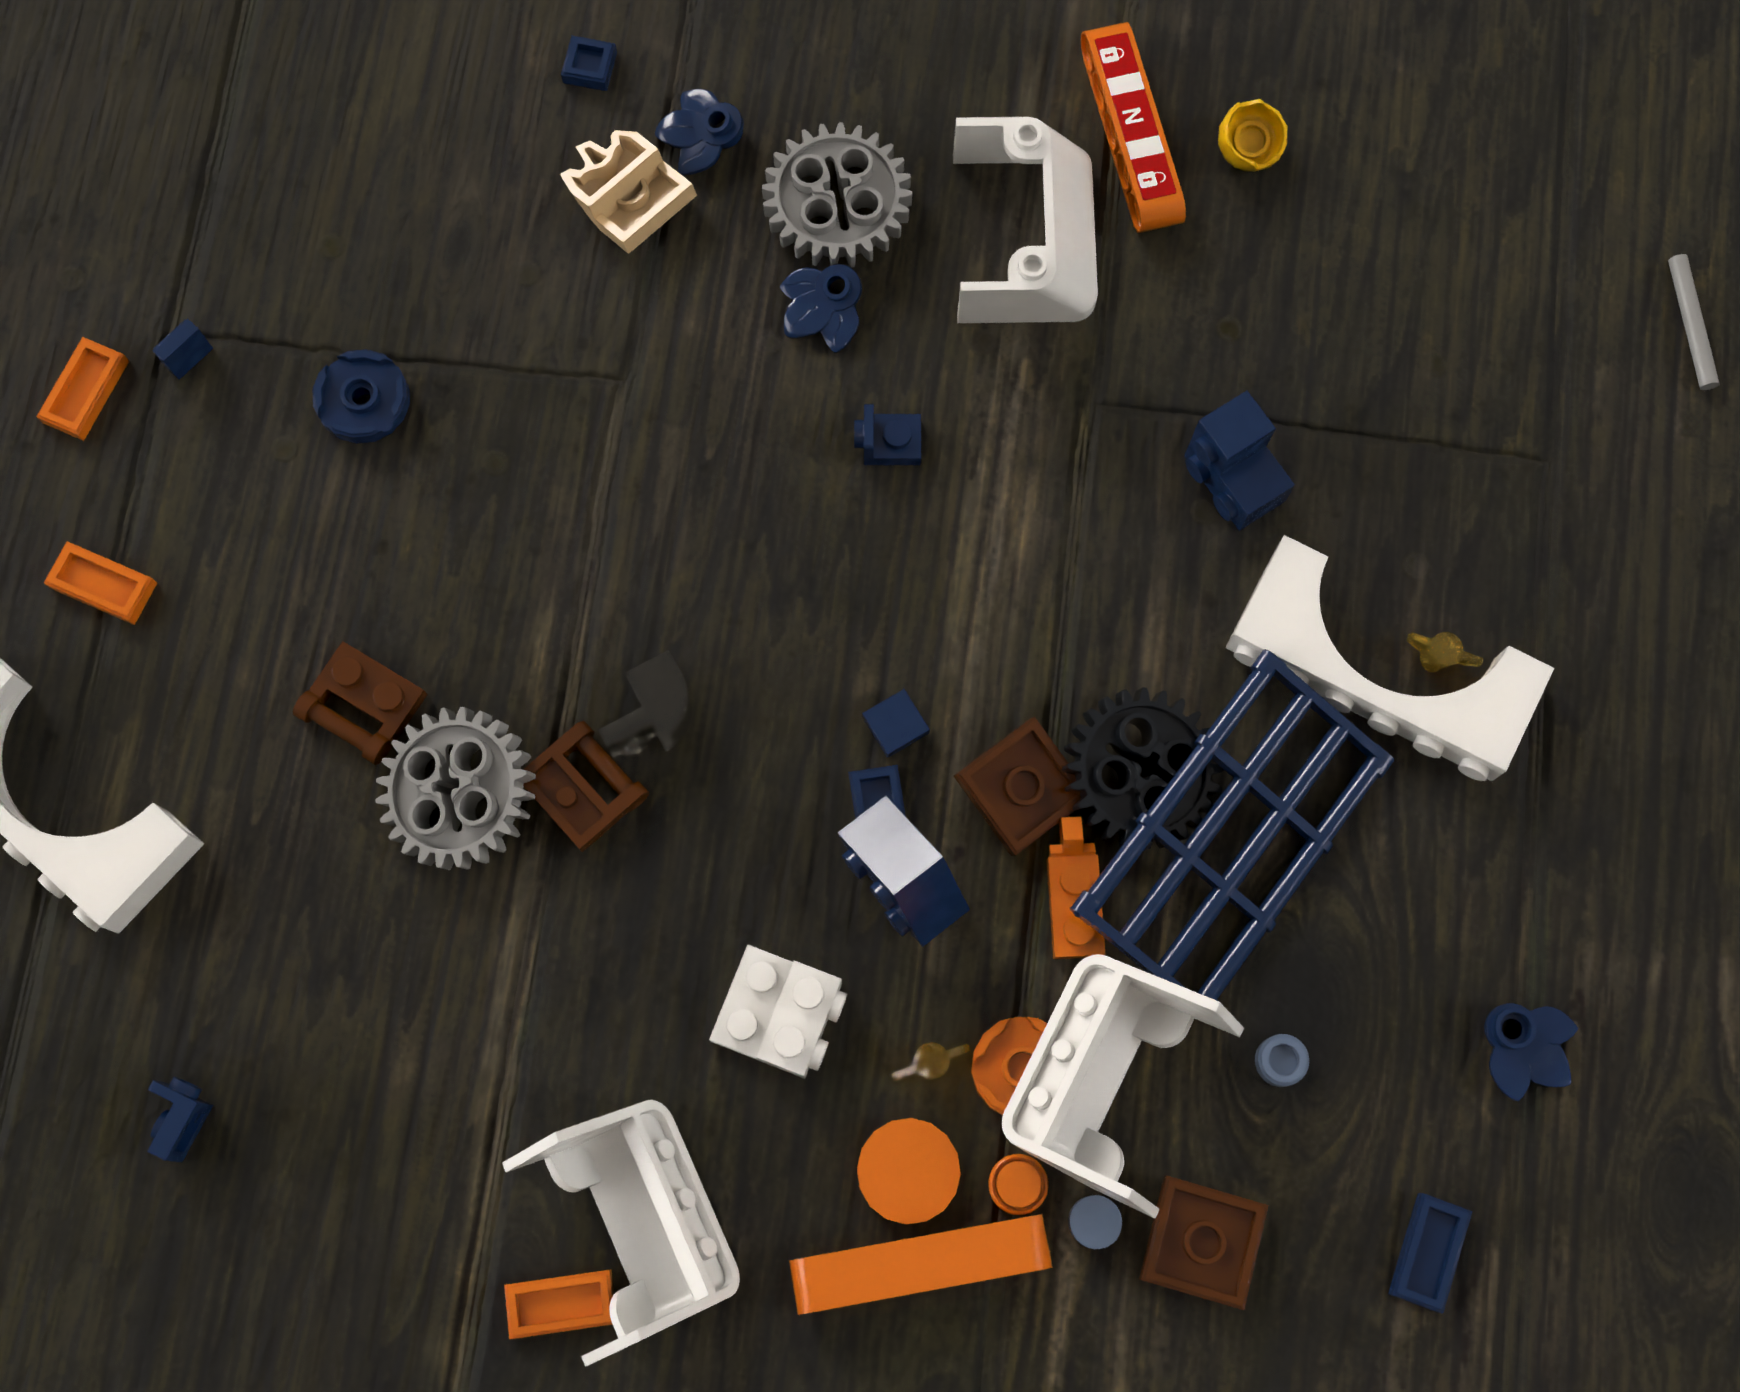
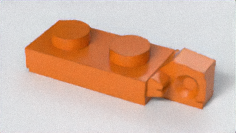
[1046,817,1106,959]

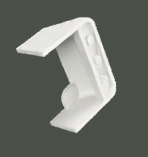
[953,117,1098,323]
[1002,954,1244,1219]
[502,1100,740,1367]

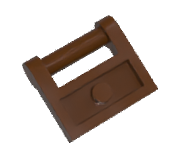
[293,641,428,765]
[523,720,650,852]

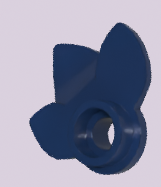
[655,88,744,176]
[780,264,862,353]
[1484,1003,1578,1101]

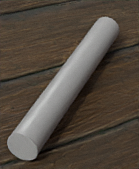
[1668,254,1720,390]

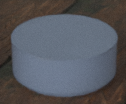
[1255,1034,1309,1087]
[1068,1195,1122,1249]

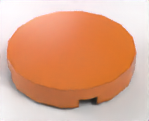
[971,1017,1047,1116]
[857,1118,961,1225]

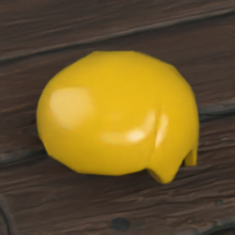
[1218,99,1288,172]

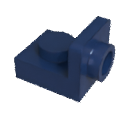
[854,404,921,465]
[147,1076,213,1162]

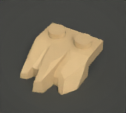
[560,130,697,254]

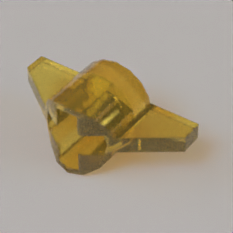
[1407,632,1484,672]
[892,1042,971,1082]

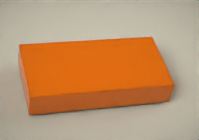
[36,337,129,441]
[44,541,157,625]
[504,1269,614,1339]

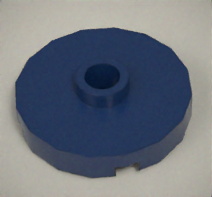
[312,349,410,444]

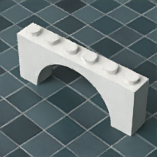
[1225,535,1554,781]
[0,658,204,934]

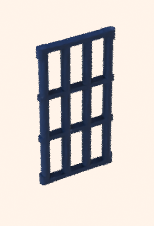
[1070,649,1394,1001]

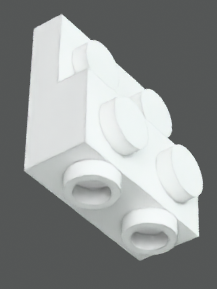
[709,945,848,1079]

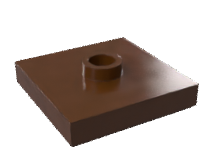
[953,716,1081,856]
[1139,1175,1269,1310]

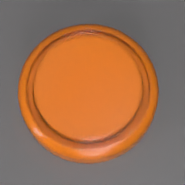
[988,1154,1048,1215]

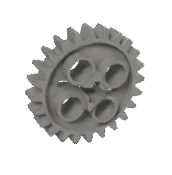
[762,122,912,268]
[375,707,536,870]

